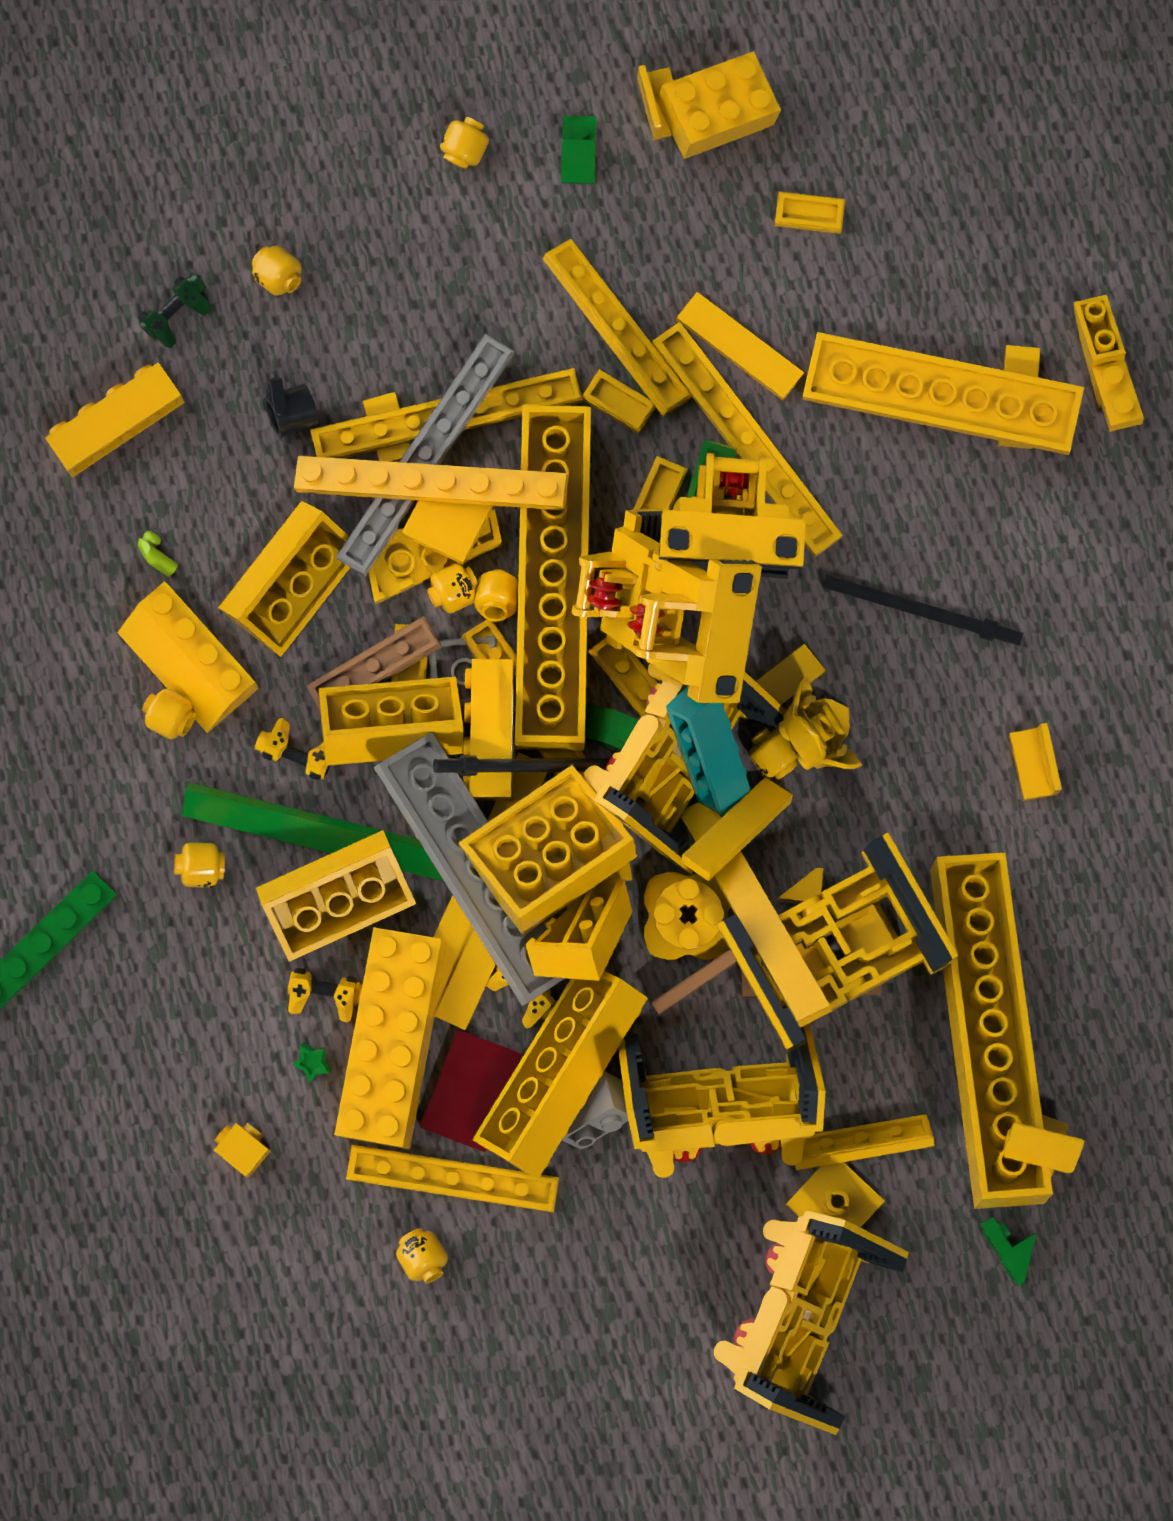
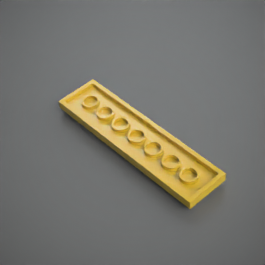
[803,332,1084,455]

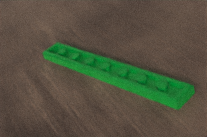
[182,782,444,881]

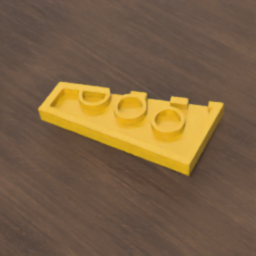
[369,509,502,605]

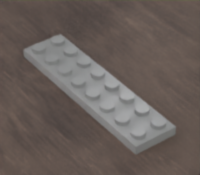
[374,732,565,1006]

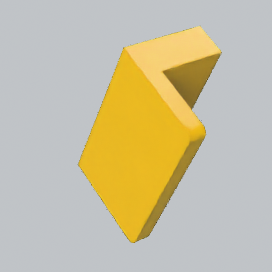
[637,65,673,140]
[1009,723,1062,801]

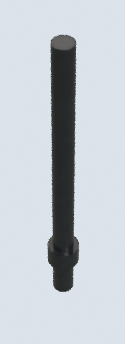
[822,574,1023,646]
[433,755,610,776]

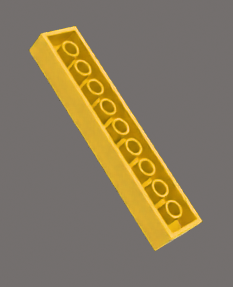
[515,405,591,751]
[930,853,1053,1209]

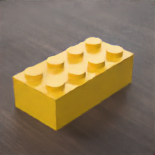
[256,830,416,962]

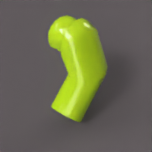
[137,531,178,577]

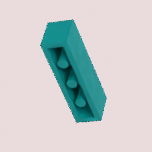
[666,685,751,816]

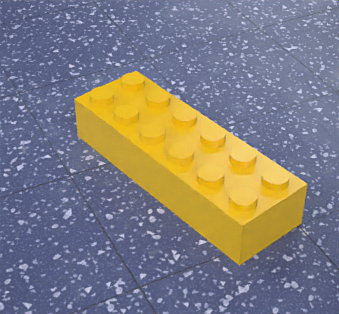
[334,927,448,1149]
[472,971,648,1179]

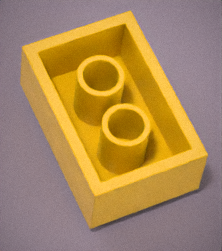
[656,51,781,159]

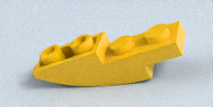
[1073,294,1144,432]

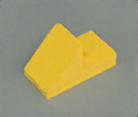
[777,868,824,920]

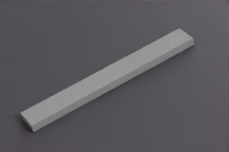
[336,334,514,577]

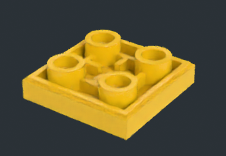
[402,501,493,565]

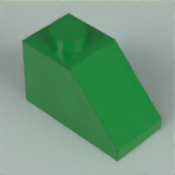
[585,703,639,753]

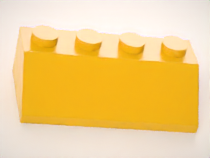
[218,501,350,657]
[117,581,259,733]
[319,677,464,766]

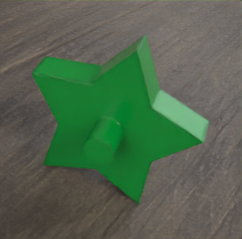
[293,1042,332,1083]

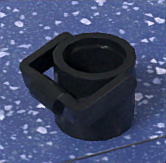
[265,378,319,438]

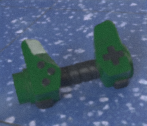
[138,273,211,348]

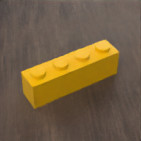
[45,362,185,478]
[463,659,515,801]

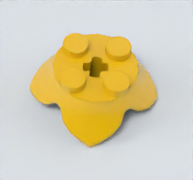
[778,676,862,770]
[644,872,730,960]

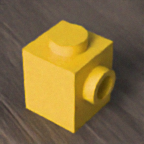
[214,1123,271,1178]

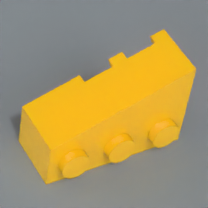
[525,879,633,981]

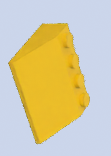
[459,765,637,936]

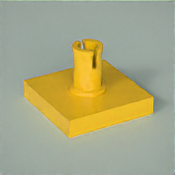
[786,1162,885,1228]

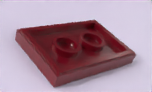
[420,1029,523,1153]

